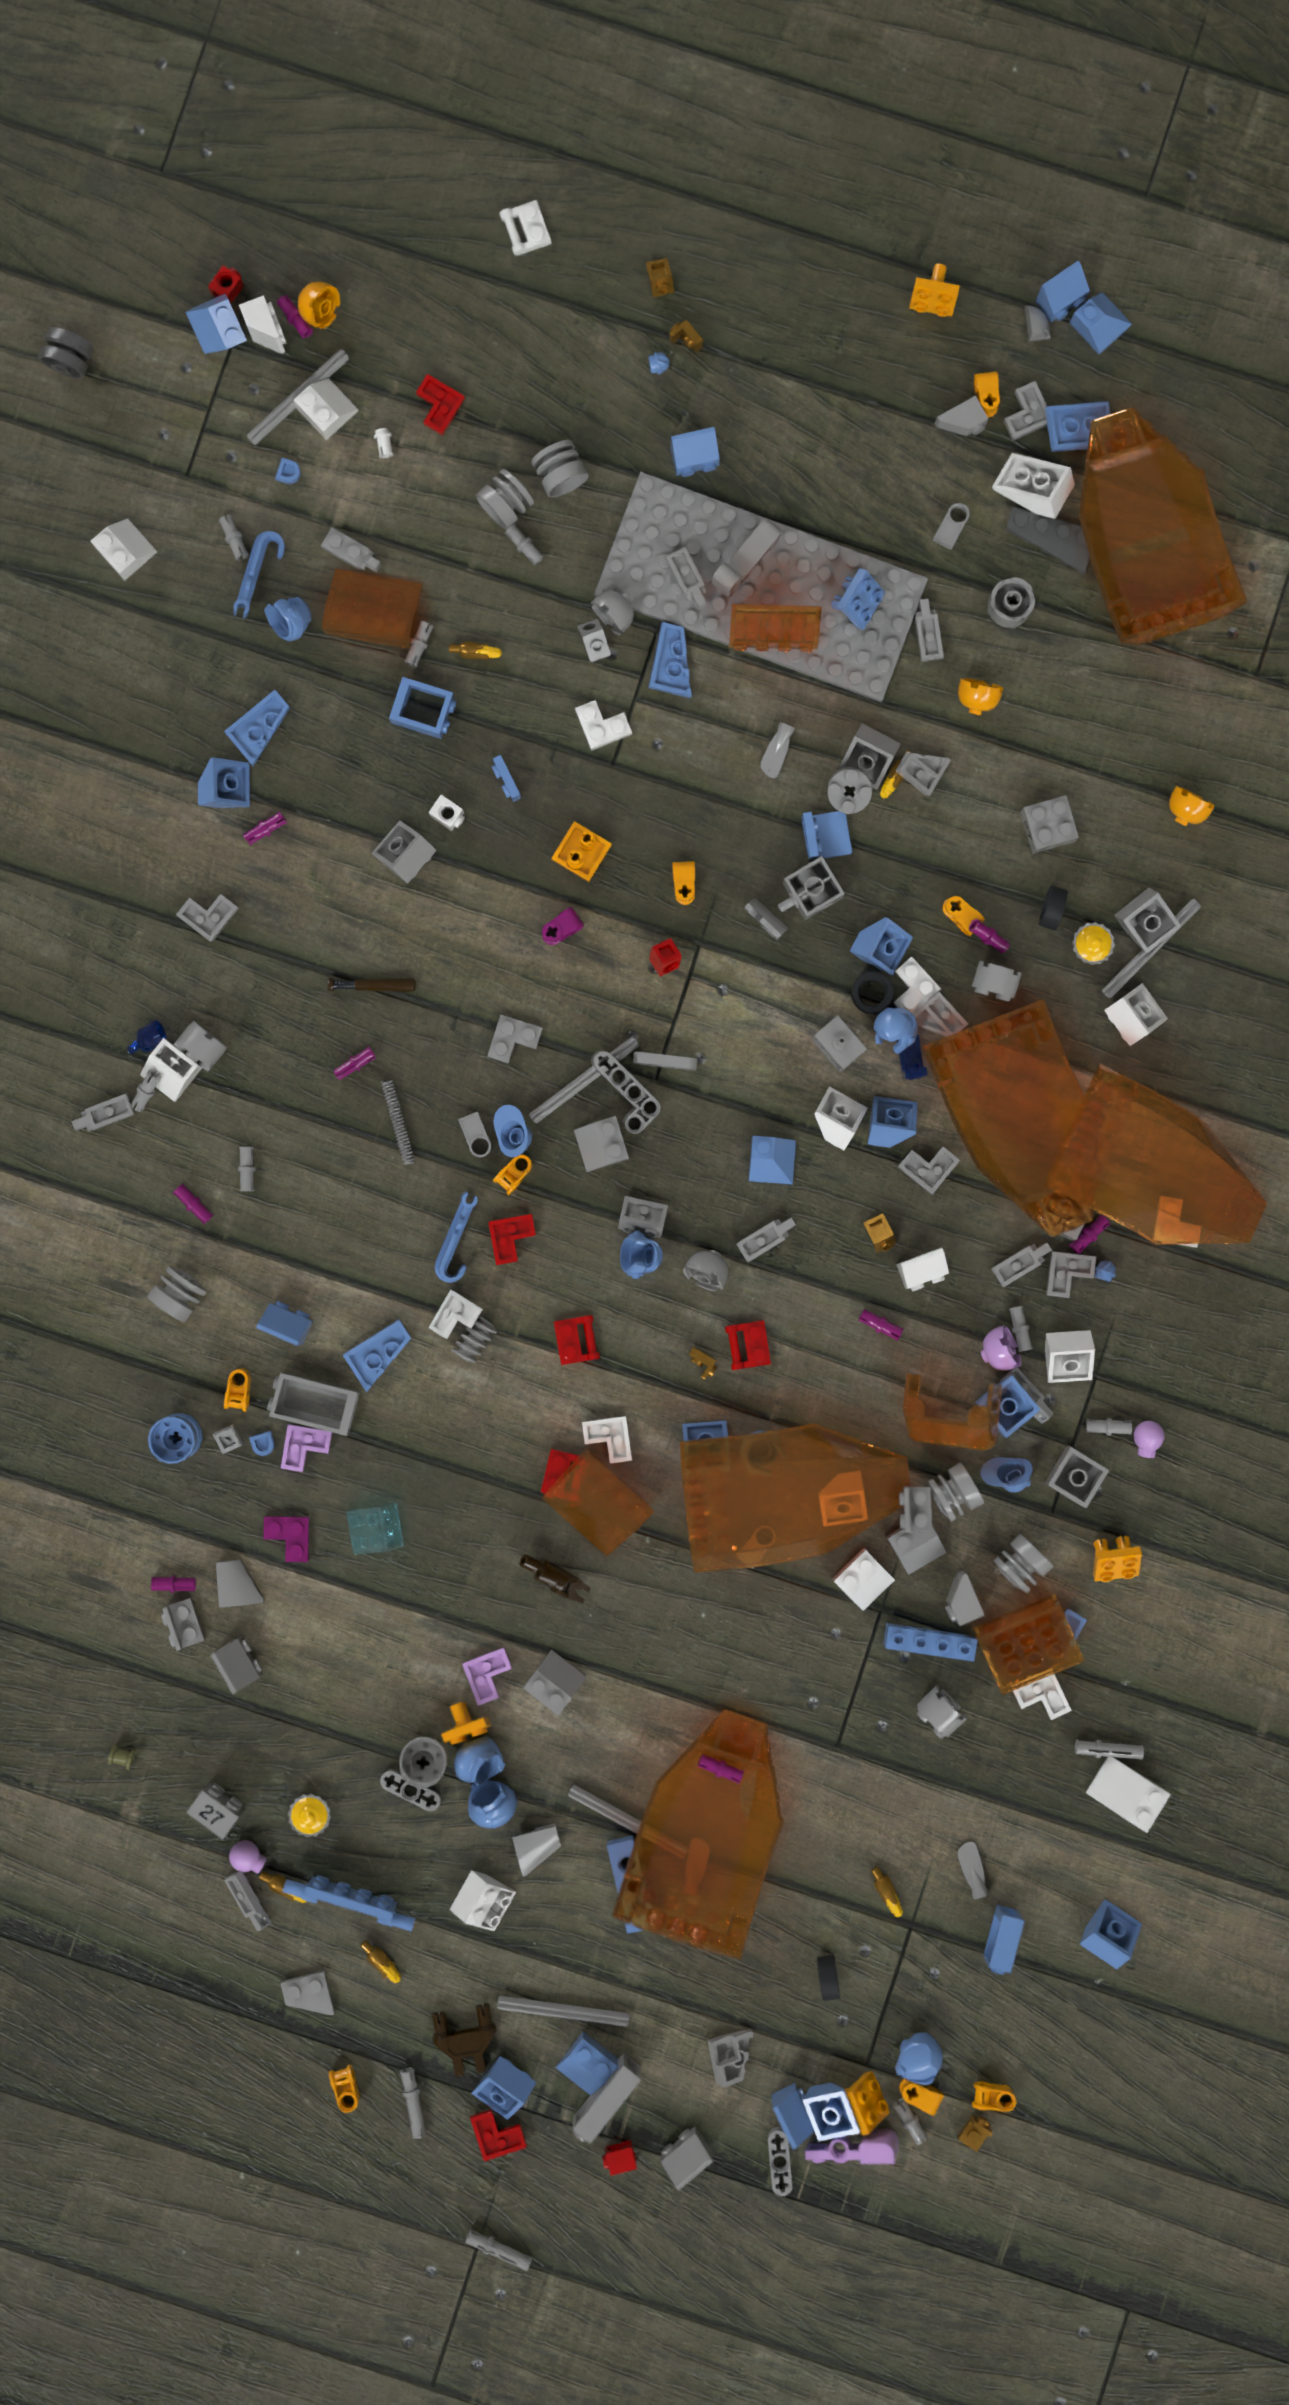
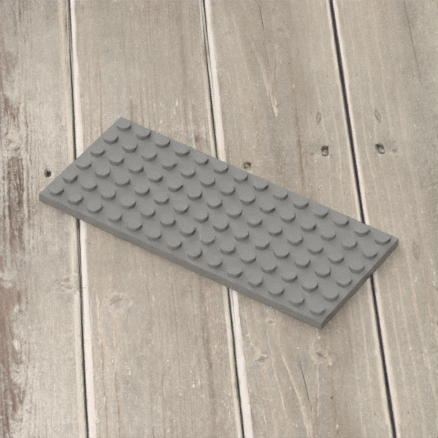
[594,472,928,703]

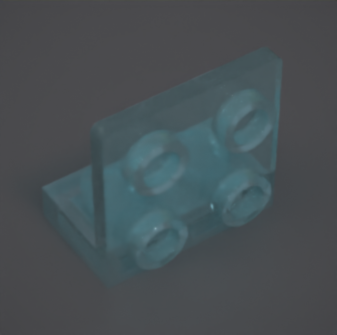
[346,1503,404,1555]

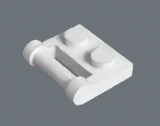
[499,200,551,256]

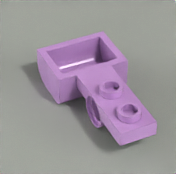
[805,2129,899,2164]

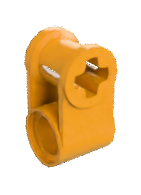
[974,371,1000,417]
[672,861,695,905]
[942,896,985,936]
[493,1155,533,1196]
[224,1368,251,1412]
[329,2064,360,2113]
[899,2079,944,2116]
[972,2081,1016,2112]

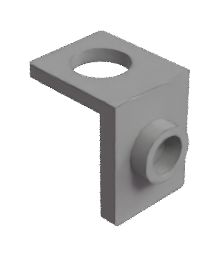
[577,619,611,662]

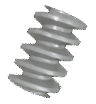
[451,1315,498,1363]

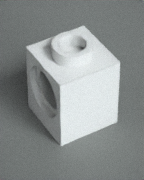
[428,795,465,831]

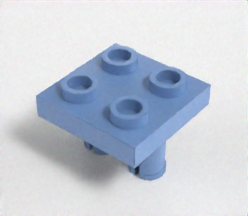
[832,568,885,630]

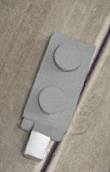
[321,527,381,572]
[665,547,706,610]
[915,599,944,662]
[71,1094,135,1131]
[736,1217,796,1262]
[991,1243,1052,1287]
[1001,1367,1054,1424]
[224,1871,271,1931]

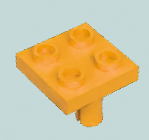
[909,264,960,317]
[551,821,612,882]
[1093,1536,1142,1582]
[441,1702,492,1745]
[844,2071,890,2135]

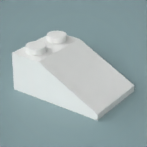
[992,453,1075,519]
[1086,1757,1171,1833]

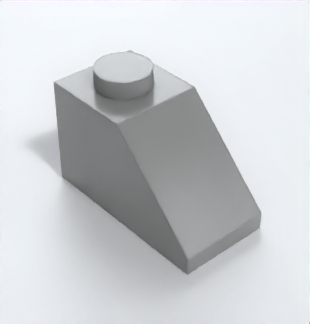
[935,396,988,436]

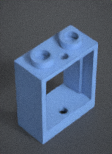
[389,677,457,739]
[983,1905,1024,1975]

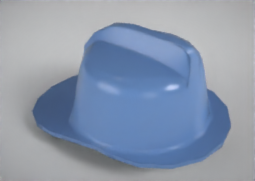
[494,1105,532,1157]
[980,1457,1033,1493]

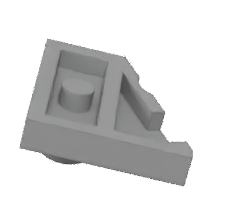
[896,752,951,796]
[913,991,968,1039]
[280,1970,335,2015]

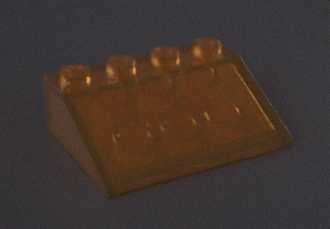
[322,569,422,648]
[729,604,822,653]
[542,1448,654,1556]
[973,1594,1085,1695]

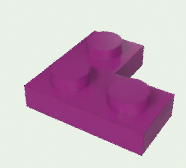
[264,1516,309,1562]

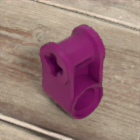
[542,907,585,945]

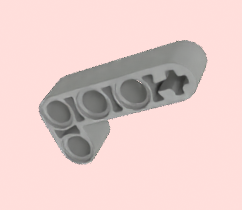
[712,518,784,598]
[591,1051,660,1134]

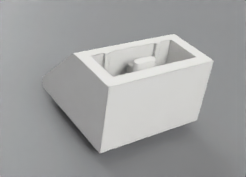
[239,296,286,354]
[140,1038,202,1102]
[450,1870,516,1931]

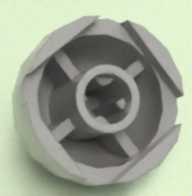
[591,591,634,635]
[683,1250,728,1291]

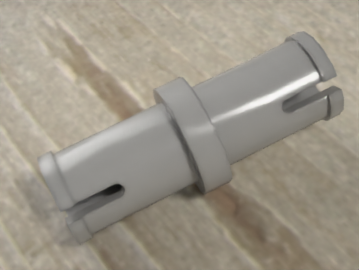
[219,515,249,561]
[504,523,544,566]
[404,621,434,667]
[131,1069,161,1112]
[238,1147,256,1191]
[1009,1306,1033,1352]
[1086,1418,1132,1436]
[893,2098,928,2145]

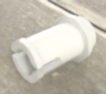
[374,428,393,458]

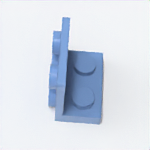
[802,811,852,861]

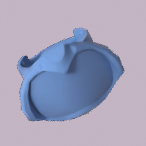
[454,1736,505,1786]
[468,1781,517,1828]
[895,2032,943,2085]

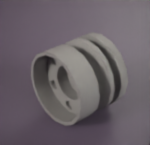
[531,440,589,498]
[475,469,534,530]
[147,1265,207,1323]
[927,1463,984,1522]
[993,1534,1054,1594]
[399,1737,447,1788]

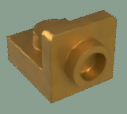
[646,258,674,297]
[669,319,703,352]
[863,1214,896,1253]
[689,1346,717,1380]
[957,2115,993,2152]

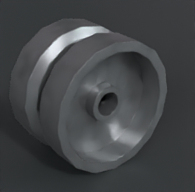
[38,327,95,379]

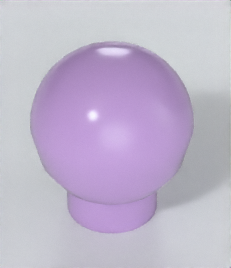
[1134,1421,1165,1458]
[229,1840,267,1874]

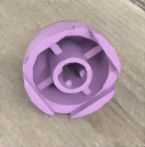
[981,1325,1022,1371]

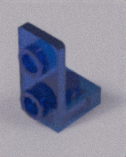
[897,1034,928,1081]

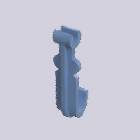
[233,531,285,618]
[434,1191,478,1283]

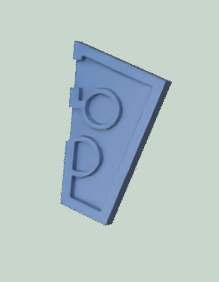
[648,622,692,698]
[224,690,290,766]
[343,1319,411,1392]

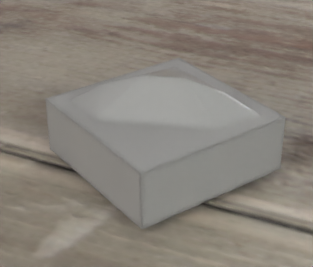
[213,1424,244,1454]

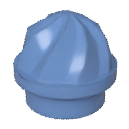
[648,352,669,375]
[1094,1260,1116,1283]

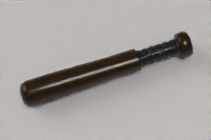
[328,978,416,992]

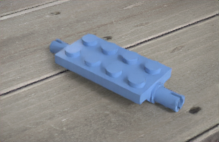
[283,1875,416,1932]

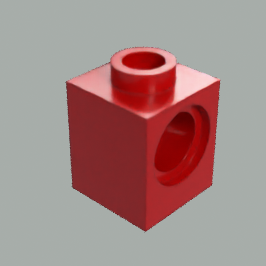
[208,265,244,304]
[649,938,682,977]
[602,2140,637,2176]

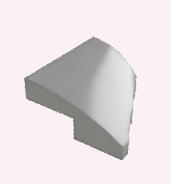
[745,898,788,941]
[216,1559,264,1607]
[512,1823,561,1876]
[707,2029,753,2088]

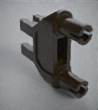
[519,1554,591,1604]
[431,2003,497,2077]

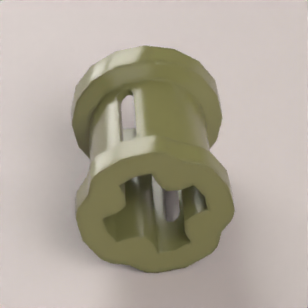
[108,1744,136,1770]

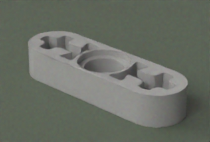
[633,1052,698,1071]
[380,1769,441,1811]
[767,2127,792,2196]

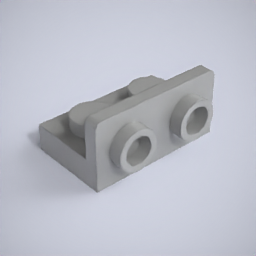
[618,1196,668,1238]
[899,1486,932,1533]
[161,1597,206,1651]

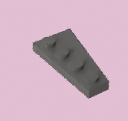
[1006,507,1097,575]

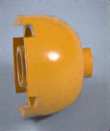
[298,281,340,329]
[958,678,1004,715]
[1169,785,1215,826]

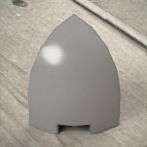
[1025,305,1051,341]

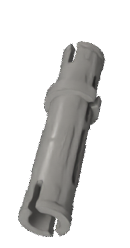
[1075,1740,1144,1760]
[400,2067,426,2139]
[465,2229,532,2271]

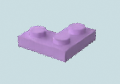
[281,1424,333,1472]
[462,1647,512,1706]

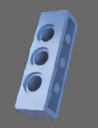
[883,1623,977,1662]
[607,1835,657,1934]

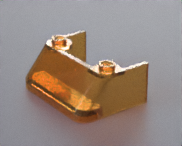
[903,1374,1002,1450]

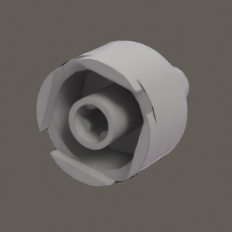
[988,577,1035,628]
[827,767,872,814]
[972,961,1022,1002]
[173,1021,227,1072]
[917,1685,968,1739]

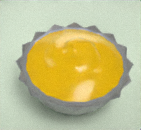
[1072,922,1115,965]
[287,1793,331,1838]

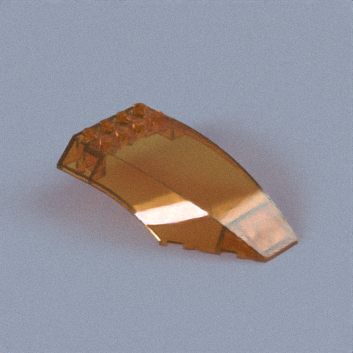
[1079,407,1247,646]
[922,999,1100,1237]
[1044,1064,1267,1245]
[680,1423,910,1573]
[612,1709,784,1960]

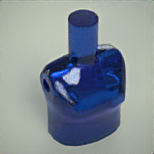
[127,1020,166,1054]

